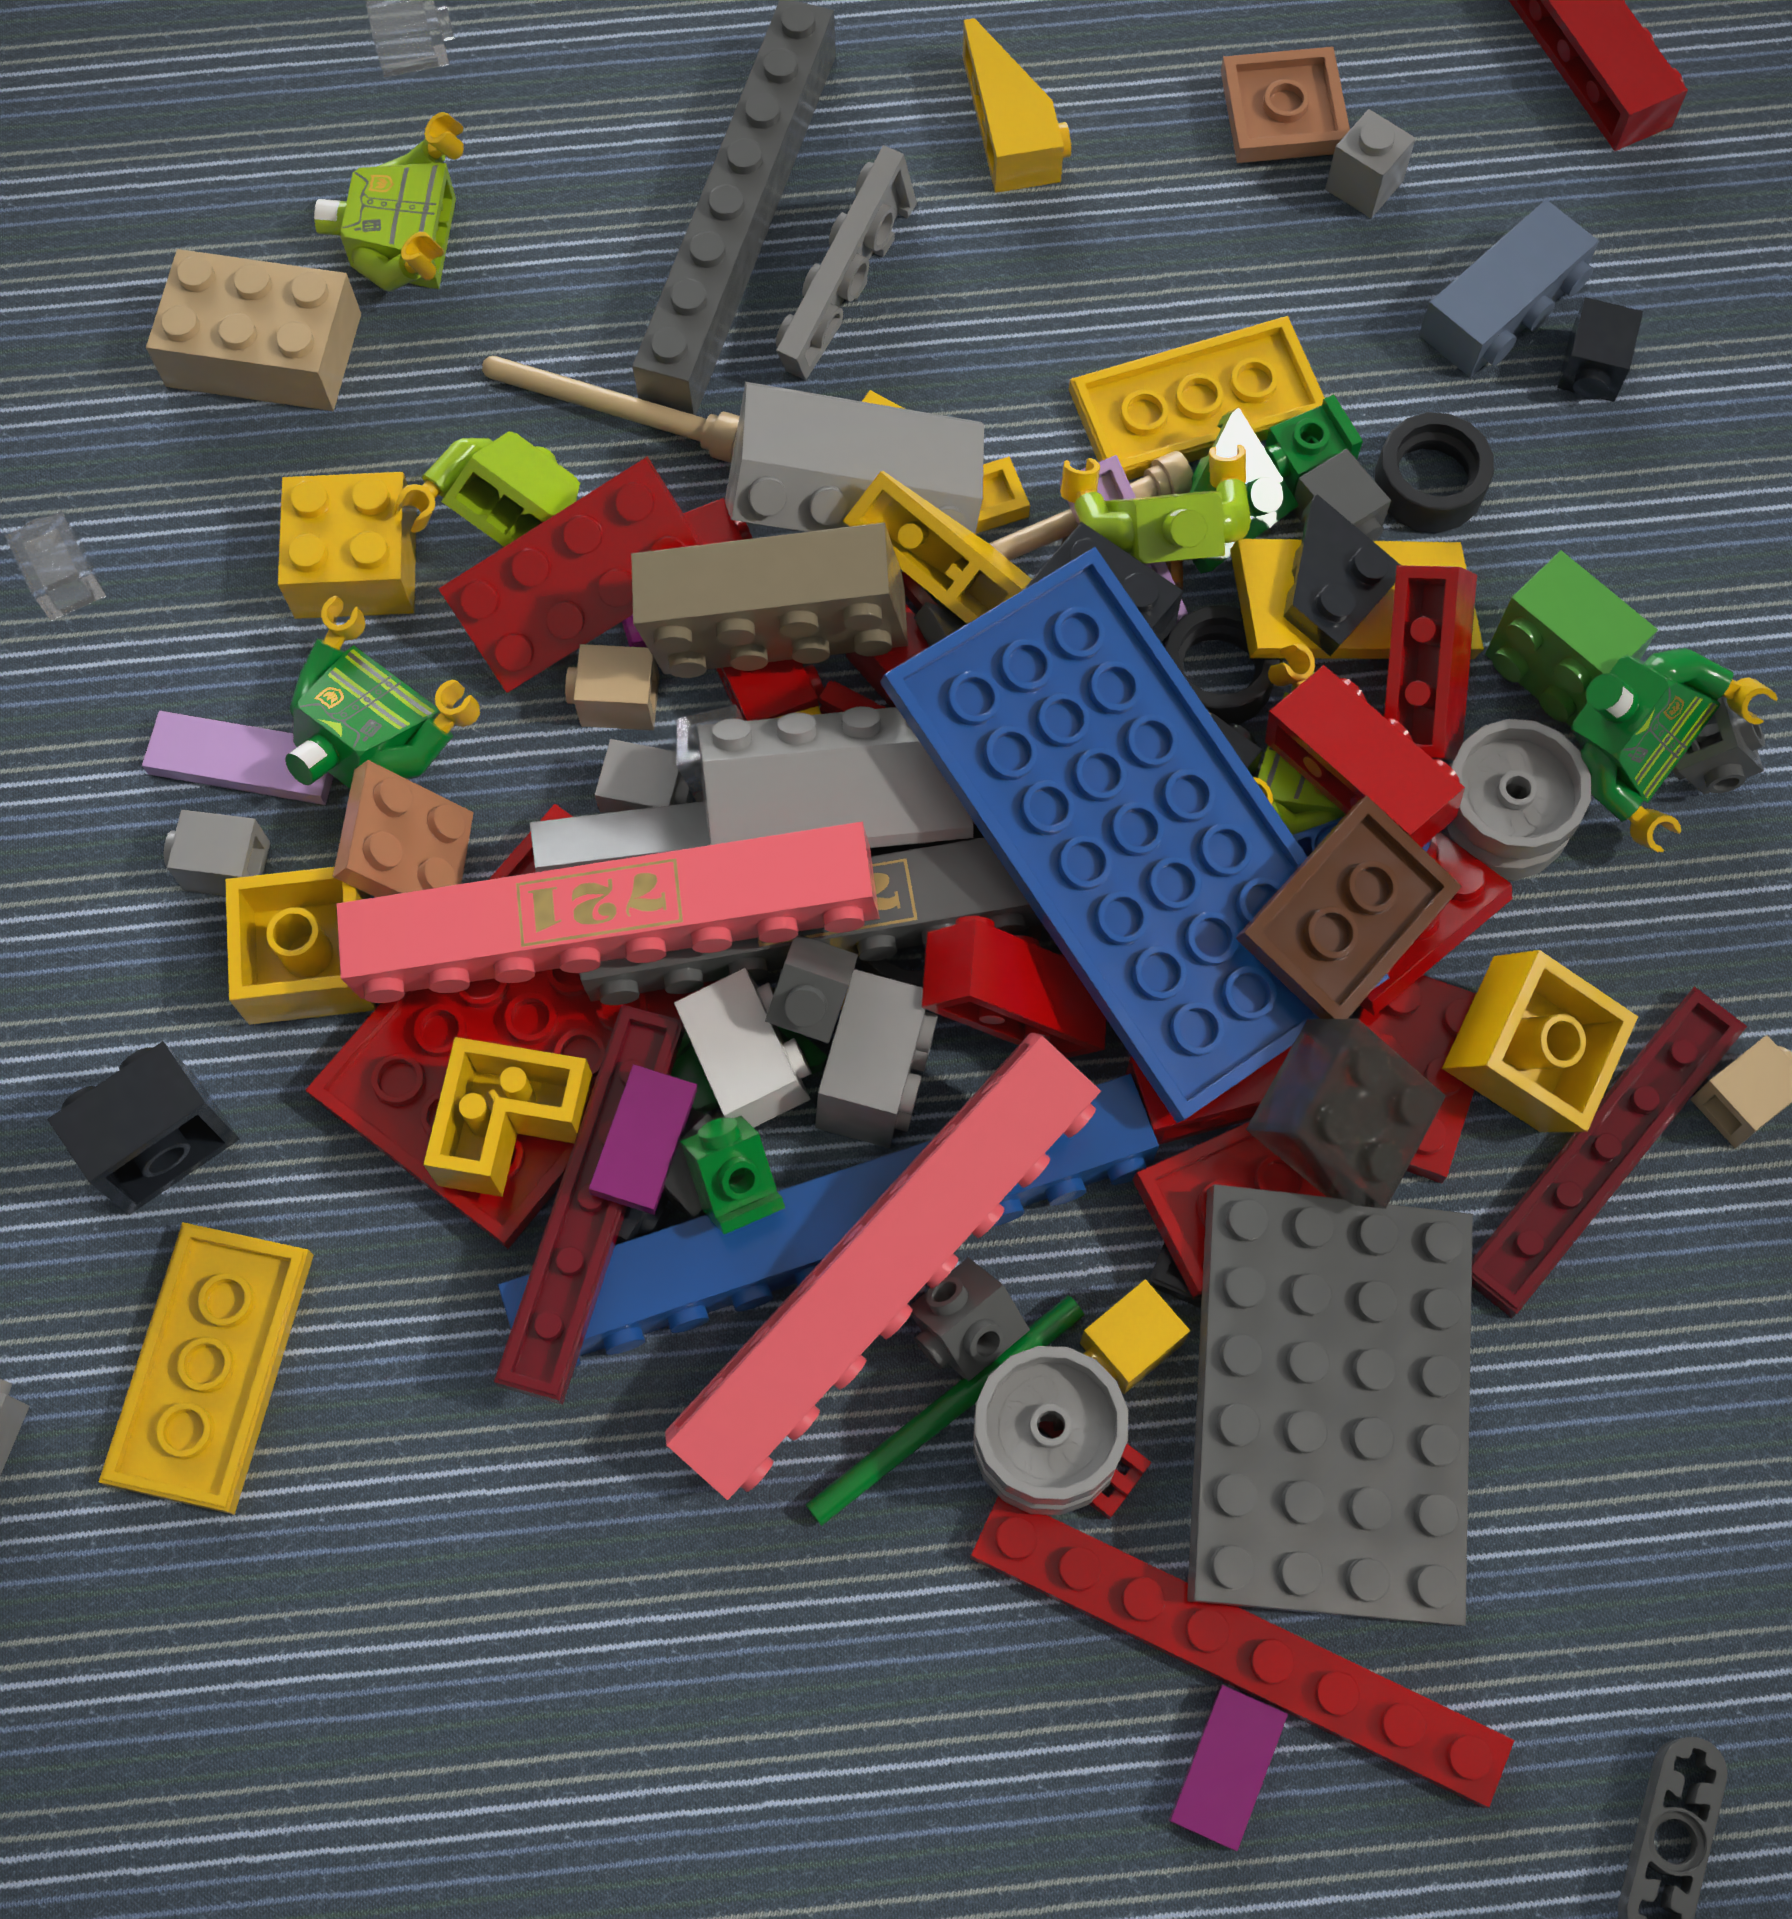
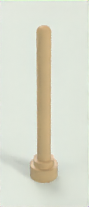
[482,356,739,463]
[989,451,1193,561]

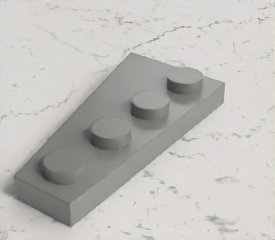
[776,145,917,380]

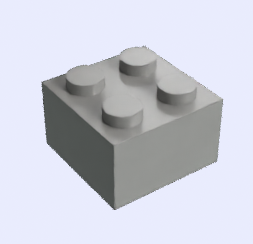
[815,969,938,1148]

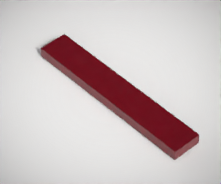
[1472,986,1747,1318]
[494,1004,686,1405]

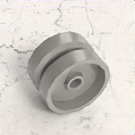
[1440,719,1591,881]
[973,1346,1128,1515]

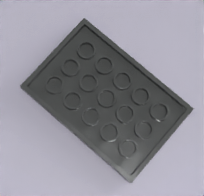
[1187,1184,1473,1626]

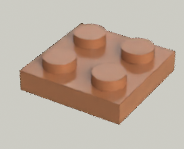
[1221,47,1350,163]
[333,760,474,897]

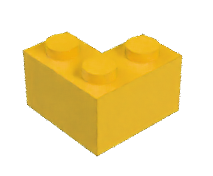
[424,1037,595,1197]

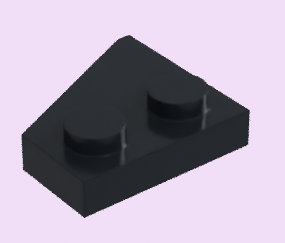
[1283,494,1400,657]

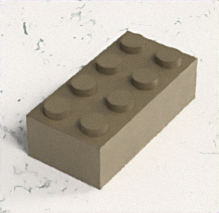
[631,522,908,678]

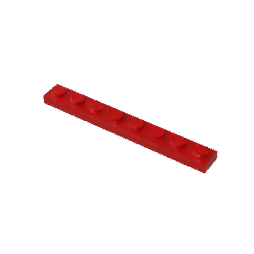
[970,1496,1515,1808]

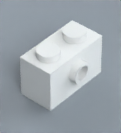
[674,968,812,1128]

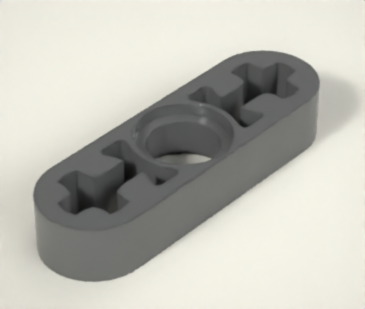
[1618,1737,1728,1919]

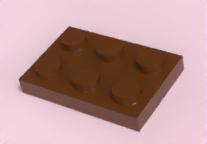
[1236,796,1462,1030]

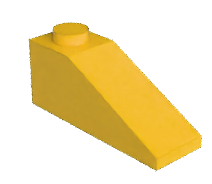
[963,18,1071,193]
[843,471,1032,624]

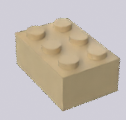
[146,249,361,411]

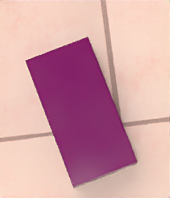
[589,1064,697,1215]
[1168,1685,1288,1852]

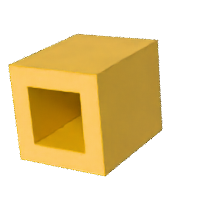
[1080,1279,1190,1394]

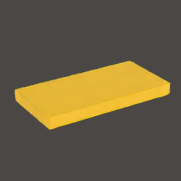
[1069,316,1324,481]
[1230,539,1484,659]
[98,1222,314,1515]

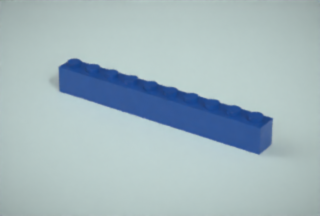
[498,1074,1159,1368]

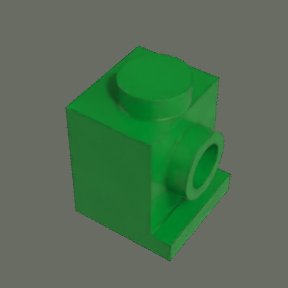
[1264,394,1363,496]
[680,1116,785,1235]

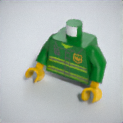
[285,596,480,789]
[1571,648,1778,852]

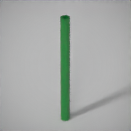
[805,1295,1084,1526]

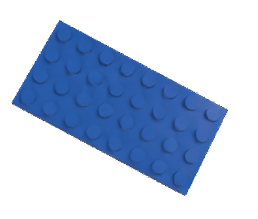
[880,547,1390,1123]

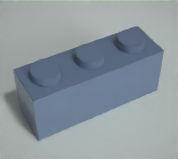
[1419,199,1599,378]

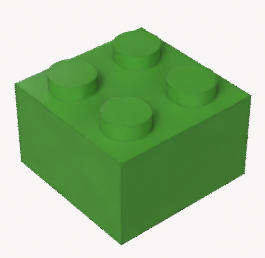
[1485,550,1658,728]

